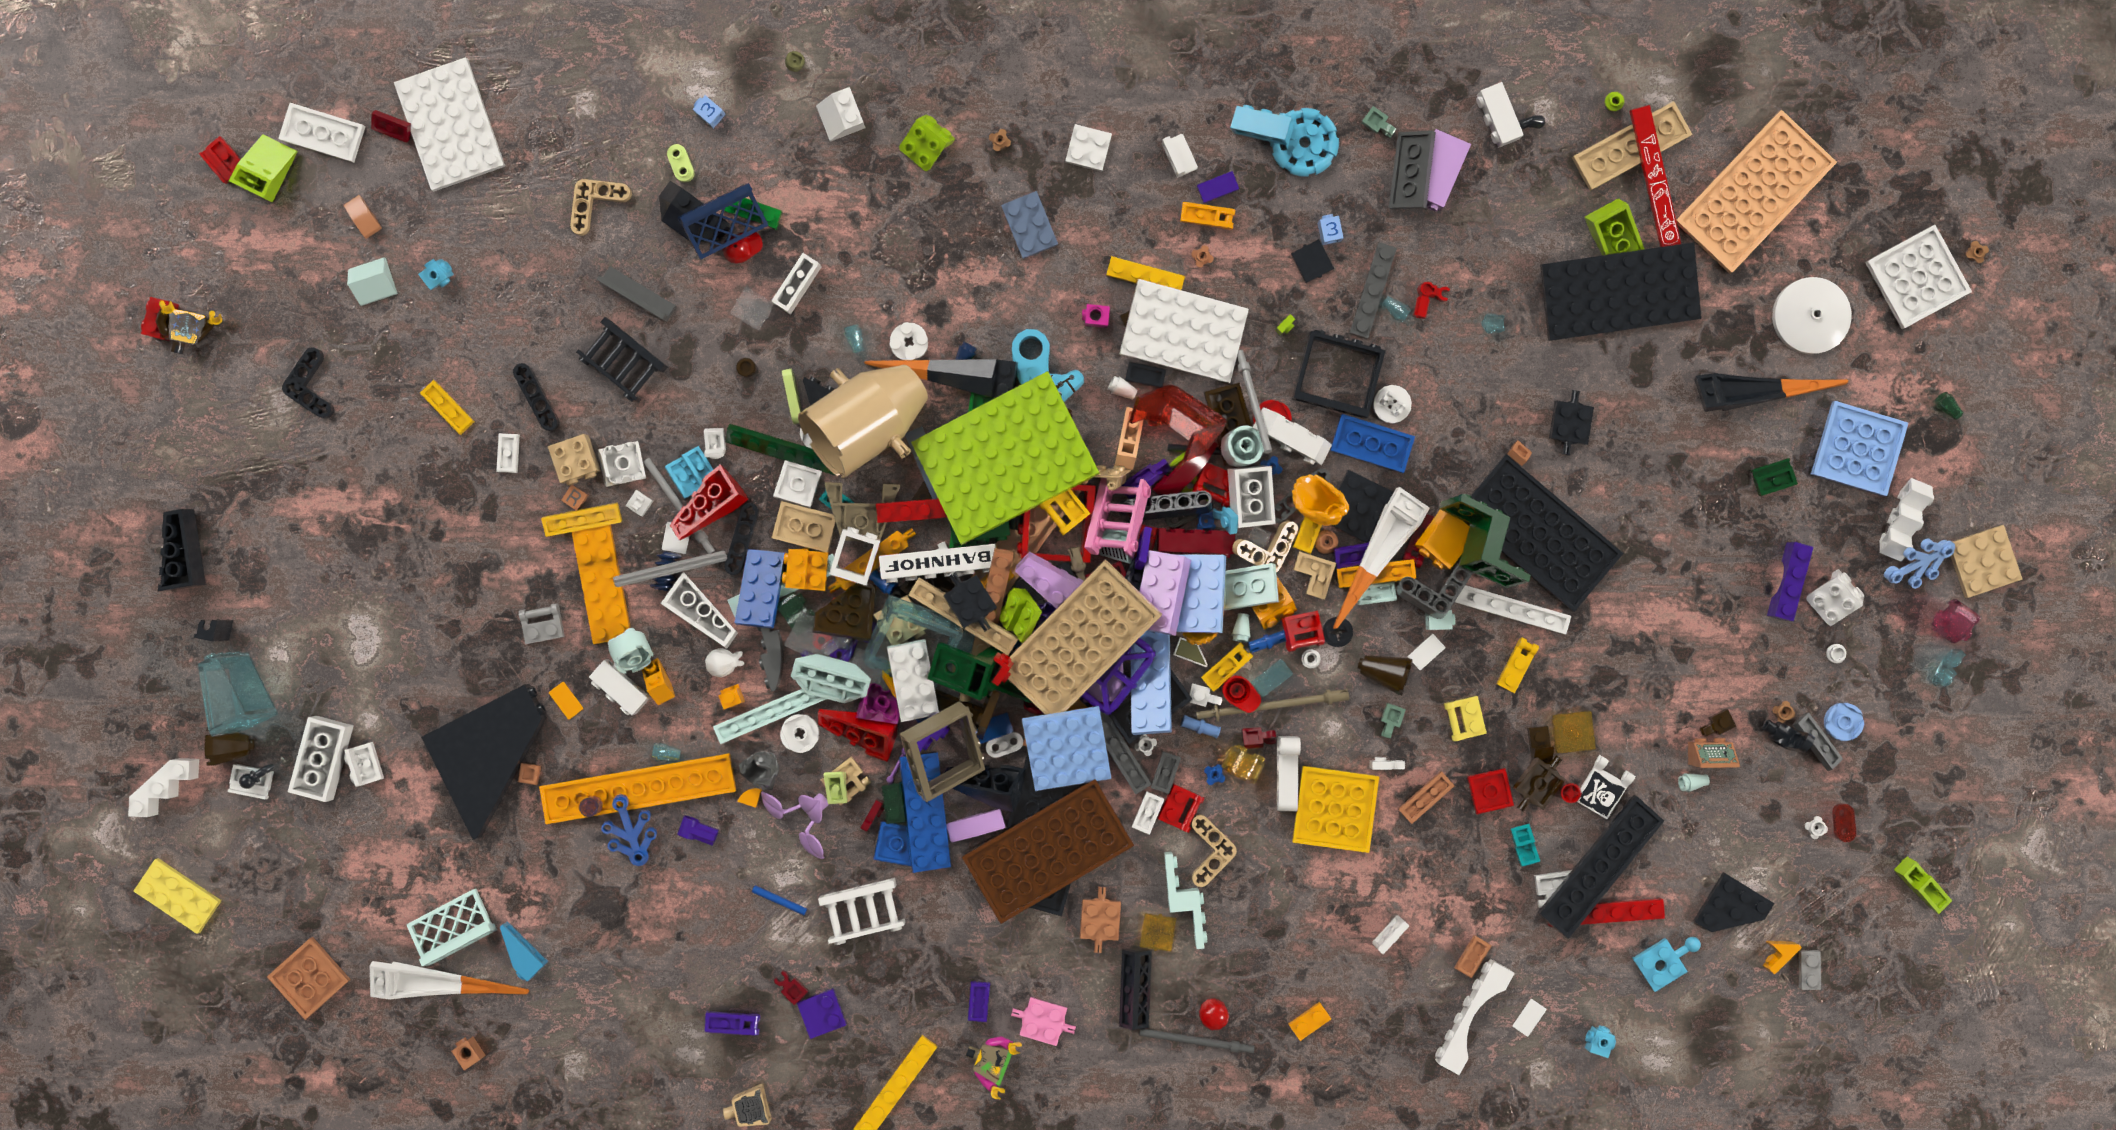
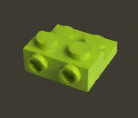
[999,588,1042,643]

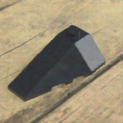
[944,765,1025,812]

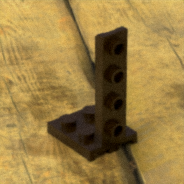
[935,689,1000,740]

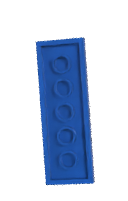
[899,752,951,873]

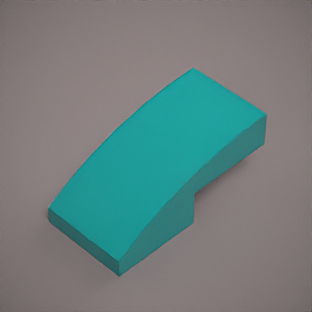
[1510,824,1540,867]

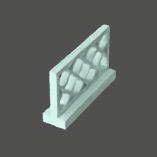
[406,889,497,966]

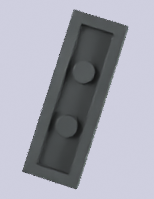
[1793,712,1843,771]

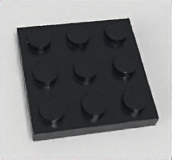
[1331,470,1394,543]

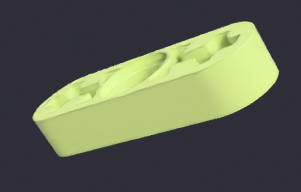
[782,368,802,425]

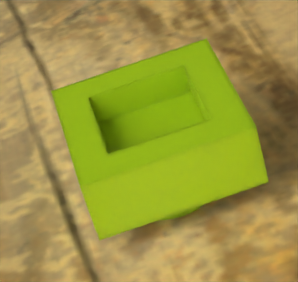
[1275,314,1295,335]

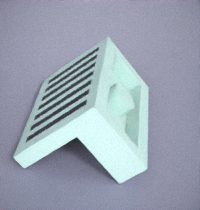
[1099,529,1139,564]

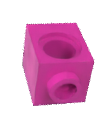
[1082,304,1110,328]

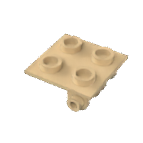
[1095,465,1131,491]

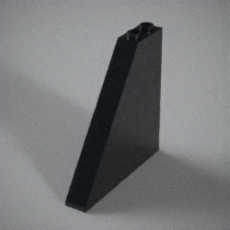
[421,684,547,840]

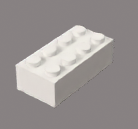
[288,716,354,802]

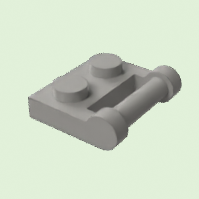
[519,603,565,644]

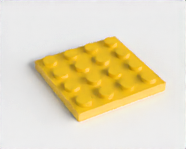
[1292,766,1379,853]

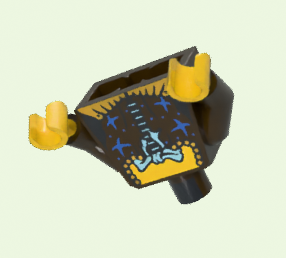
[155,301,222,354]

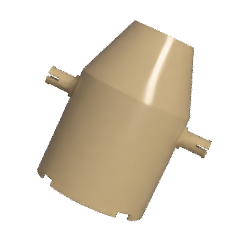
[798,365,928,479]

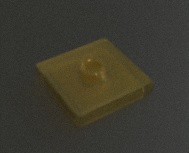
[1552,711,1596,753]

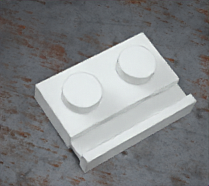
[228,764,274,799]

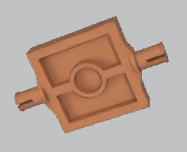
[1079,886,1121,953]

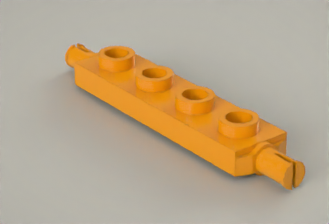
[827,528,916,594]

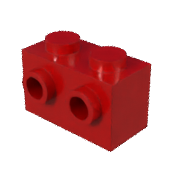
[141,297,179,341]

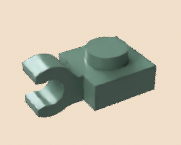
[1361,106,1396,138]
[1381,703,1406,738]

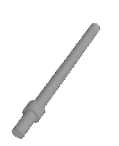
[1237,350,1272,453]
[643,458,715,554]

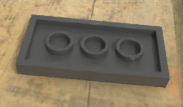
[1389,130,1436,209]

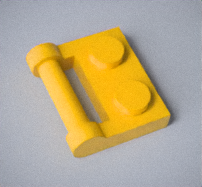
[1039,489,1090,535]

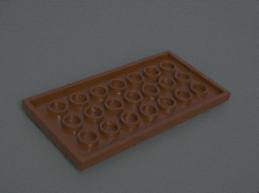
[962,779,1134,924]

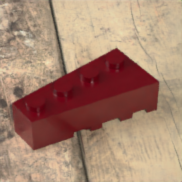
[1157,528,1235,558]

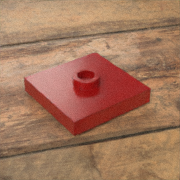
[1467,768,1514,814]

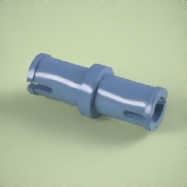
[1180,715,1221,739]

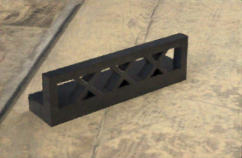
[1119,949,1152,1030]

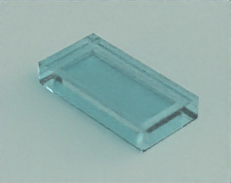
[1251,659,1293,697]

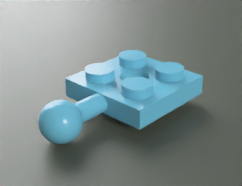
[1632,937,1701,992]

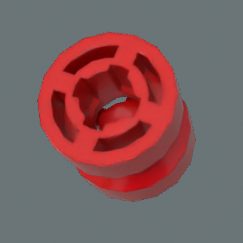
[1561,783,1582,803]

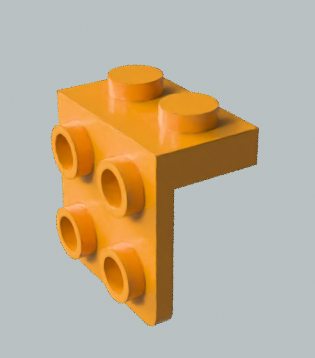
[1251,575,1297,630]

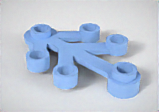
[1884,538,1955,589]

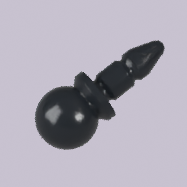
[239,764,274,789]

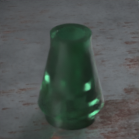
[1934,392,1964,420]

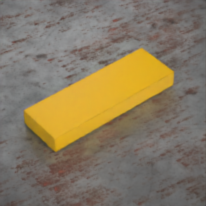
[420,380,475,435]

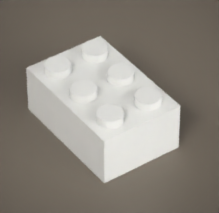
[1227,465,1276,528]

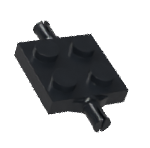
[1549,390,1594,456]
[943,572,997,632]

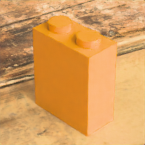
[1415,510,1470,570]

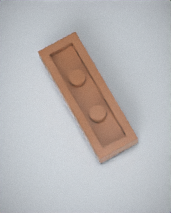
[1398,771,1454,824]

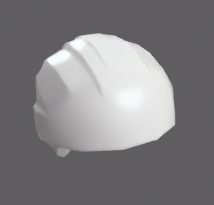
[705,648,744,677]

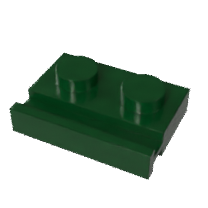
[1750,458,1798,496]

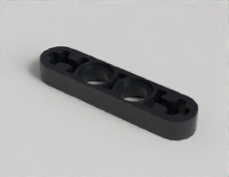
[513,363,560,431]
[725,503,759,575]

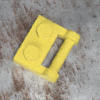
[1444,696,1487,741]

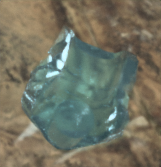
[1482,313,1505,335]

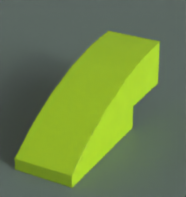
[1894,857,1952,914]

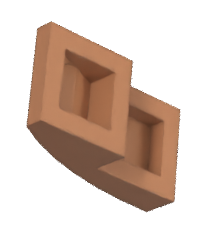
[343,195,382,239]

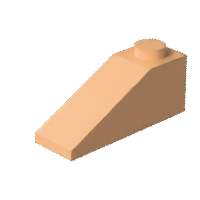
[1114,407,1145,470]

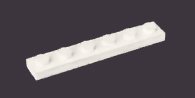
[1455,585,1571,634]

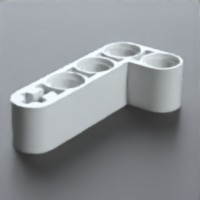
[1277,736,1301,811]

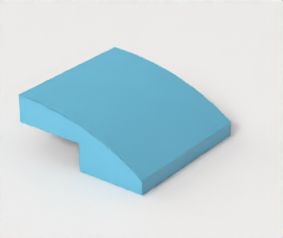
[665,446,713,500]

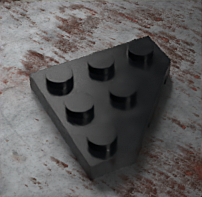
[1693,872,1775,932]

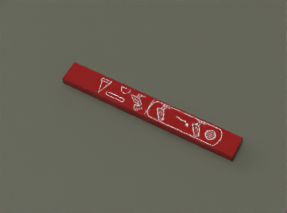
[1629,105,1681,247]

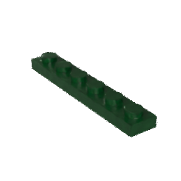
[725,424,835,475]

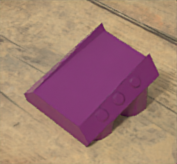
[855,683,900,724]

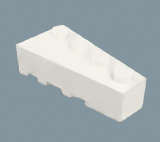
[661,572,738,649]

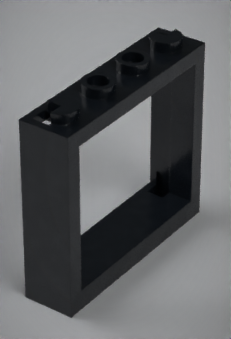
[1291,330,1386,419]

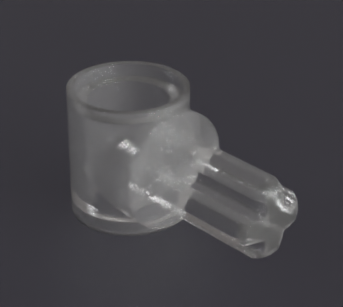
[1245,526,1272,563]
[821,636,857,656]

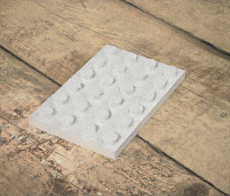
[394,57,505,192]
[1119,279,1249,383]

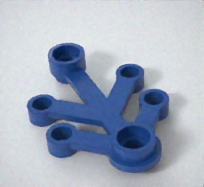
[601,794,657,866]

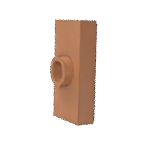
[1454,935,1492,978]

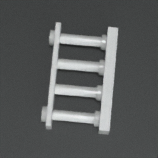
[818,878,905,945]

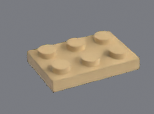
[772,501,836,553]

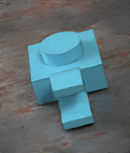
[1213,507,1238,534]

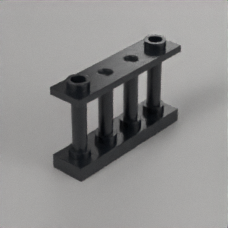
[576,317,668,402]

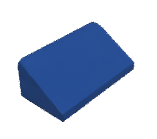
[975,712,1014,744]

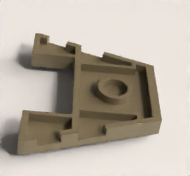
[824,482,900,541]

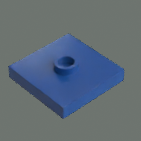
[873,821,911,866]

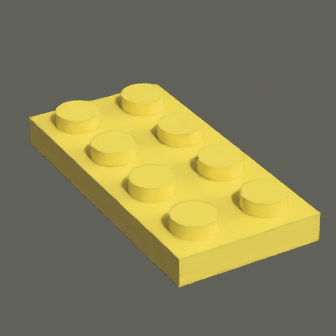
[134,858,222,934]

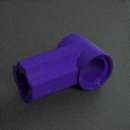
[677,816,719,846]

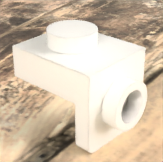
[704,428,726,459]

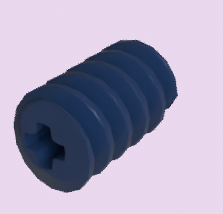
[650,550,682,592]

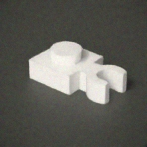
[1369,757,1405,770]

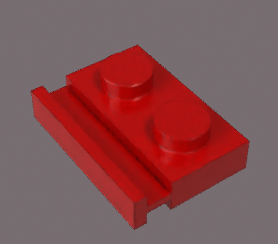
[199,136,241,184]

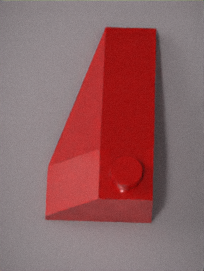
[670,464,749,541]

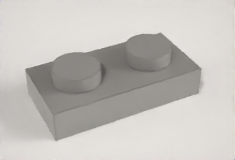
[1799,950,1821,990]

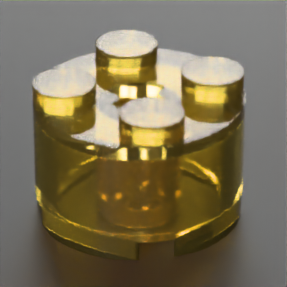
[1221,744,1265,785]

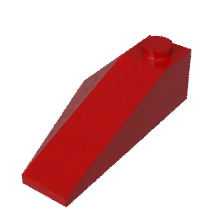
[818,709,898,762]

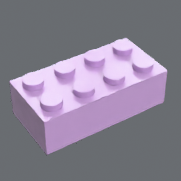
[1139,550,1191,636]

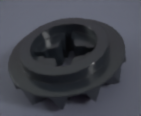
[1323,617,1353,647]

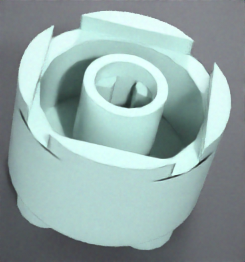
[1221,426,1264,467]
[608,628,653,673]

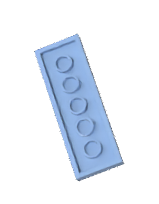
[1131,631,1172,735]

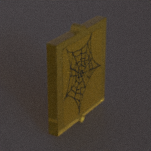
[1140,913,1176,952]

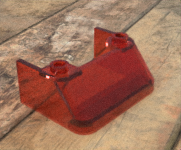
[1129,385,1227,461]

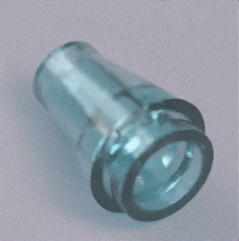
[1382,296,1412,322]
[843,324,864,353]
[651,742,681,761]

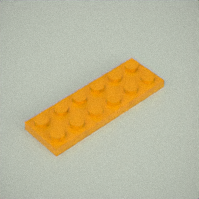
[572,524,631,644]

